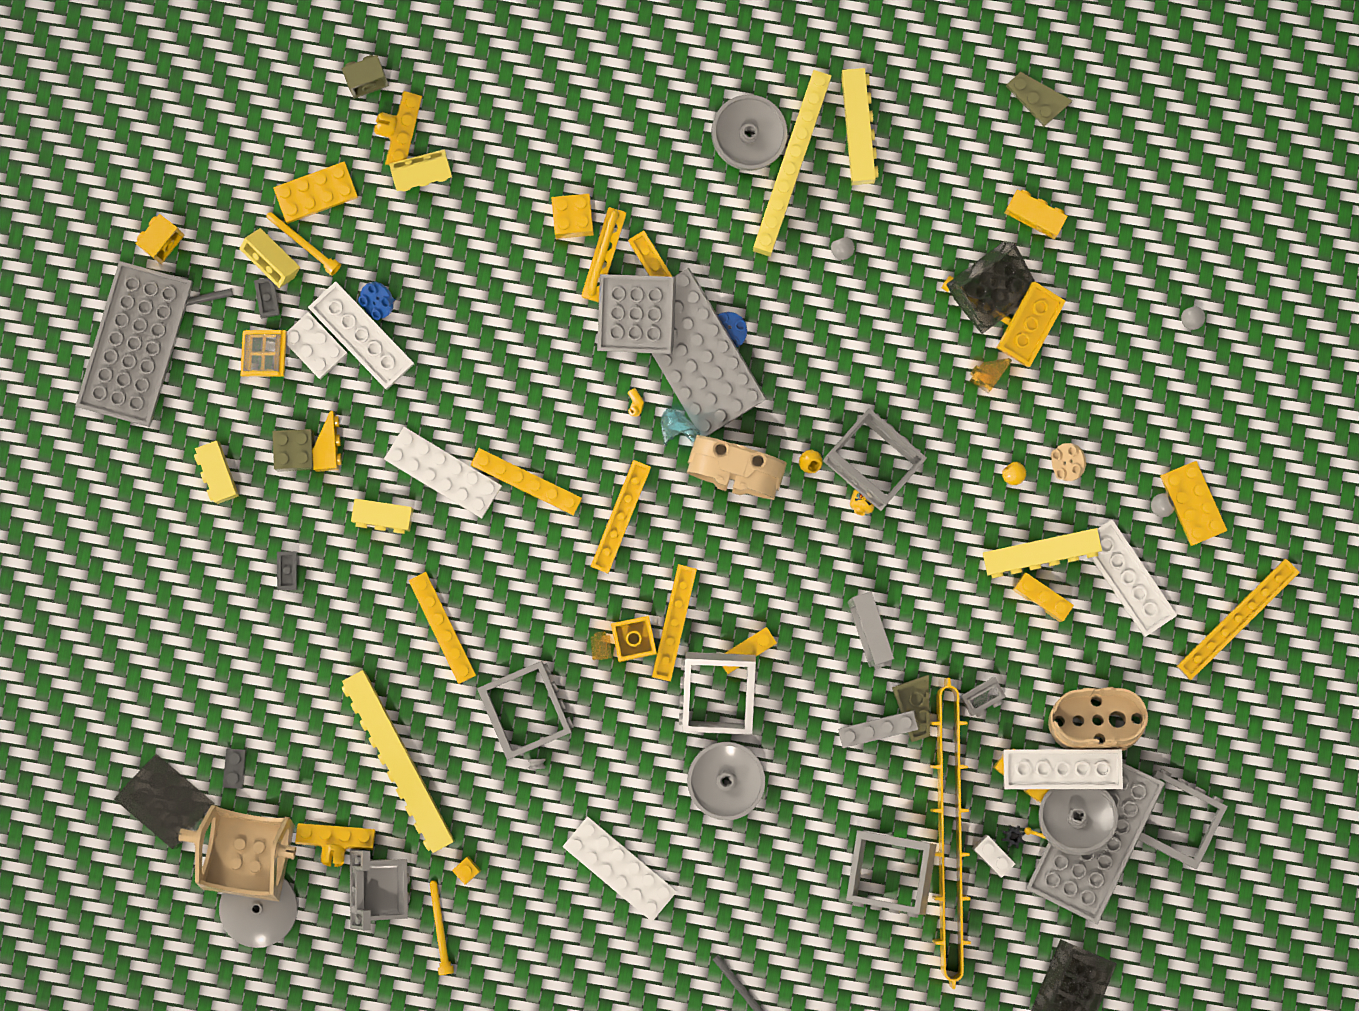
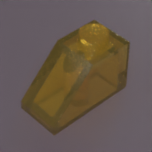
[970,358,1012,394]

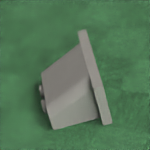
[350,850,410,931]

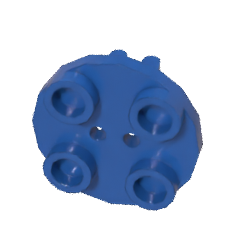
[358,282,395,320]
[718,312,748,347]

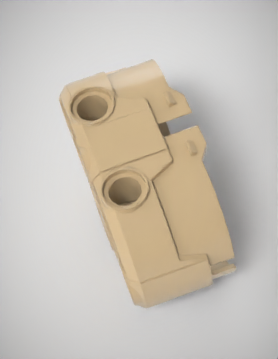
[687,435,787,500]
[1048,687,1148,751]

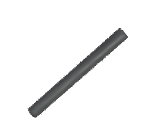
[186,288,233,306]
[712,955,764,1011]

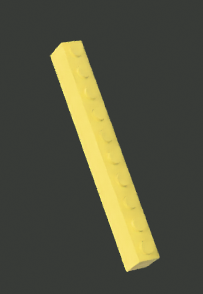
[753,70,831,257]
[342,670,455,853]

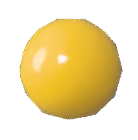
[799,450,823,474]
[1002,462,1026,485]

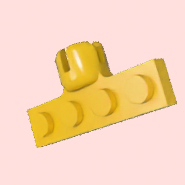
[374,91,422,166]
[295,823,376,867]

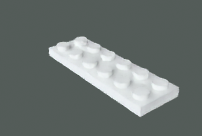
[308,281,414,390]
[384,427,502,519]
[1091,520,1177,637]
[1003,750,1123,789]
[563,816,677,921]

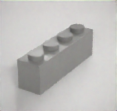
[838,710,920,748]

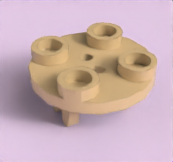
[1051,443,1086,481]

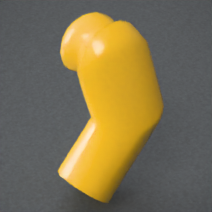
[628,388,644,417]

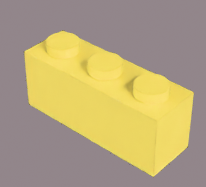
[390,149,452,191]
[239,228,300,288]
[194,441,239,504]
[351,499,414,534]

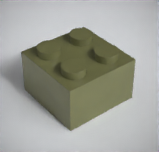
[341,55,389,99]
[272,429,315,472]

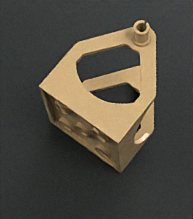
[179,805,296,902]

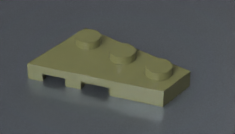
[1006,72,1073,127]
[892,675,930,742]

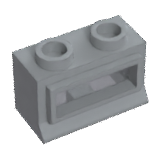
[960,677,1006,717]

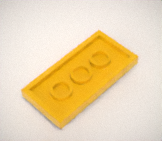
[273,161,358,224]
[996,282,1066,367]
[1160,461,1227,546]

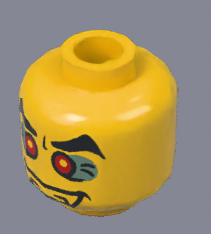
[850,489,875,516]

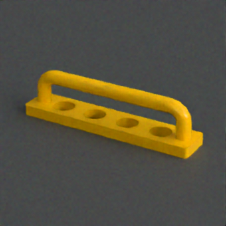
[582,207,626,302]

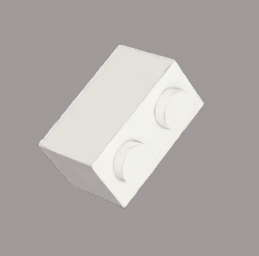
[972,835,1015,878]

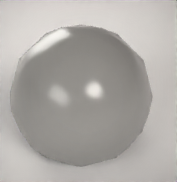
[831,237,855,260]
[1181,306,1205,330]
[1151,493,1175,517]

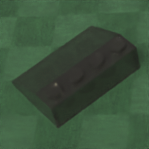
[946,242,1035,334]
[114,754,215,849]
[1031,939,1117,1011]

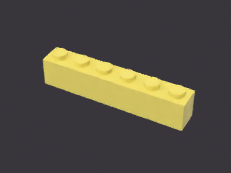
[841,68,878,185]
[983,528,1102,579]

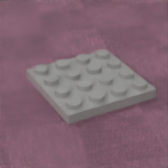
[597,274,676,354]

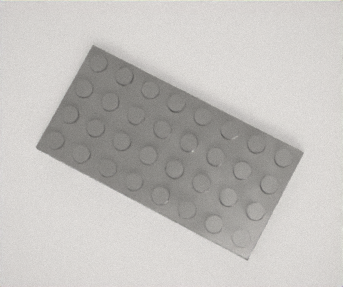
[75,261,193,427]
[652,268,767,437]
[1026,763,1165,925]

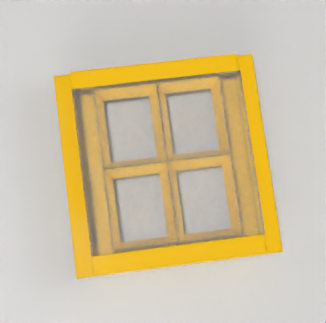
[240,330,287,377]

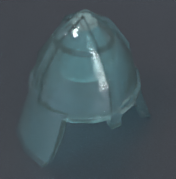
[661,409,701,447]

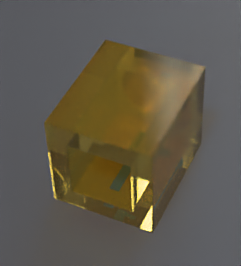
[591,632,612,660]

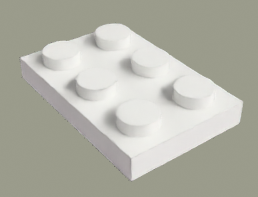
[286,312,348,380]

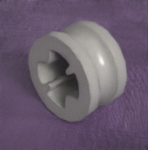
[528,759,546,769]

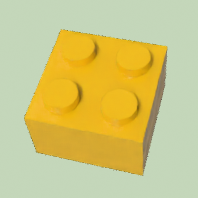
[551,194,594,239]
[135,214,185,264]
[611,616,657,662]

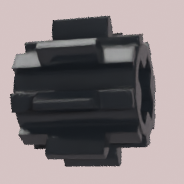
[1001,825,1026,849]

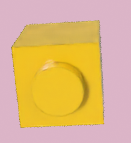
[452,856,481,885]

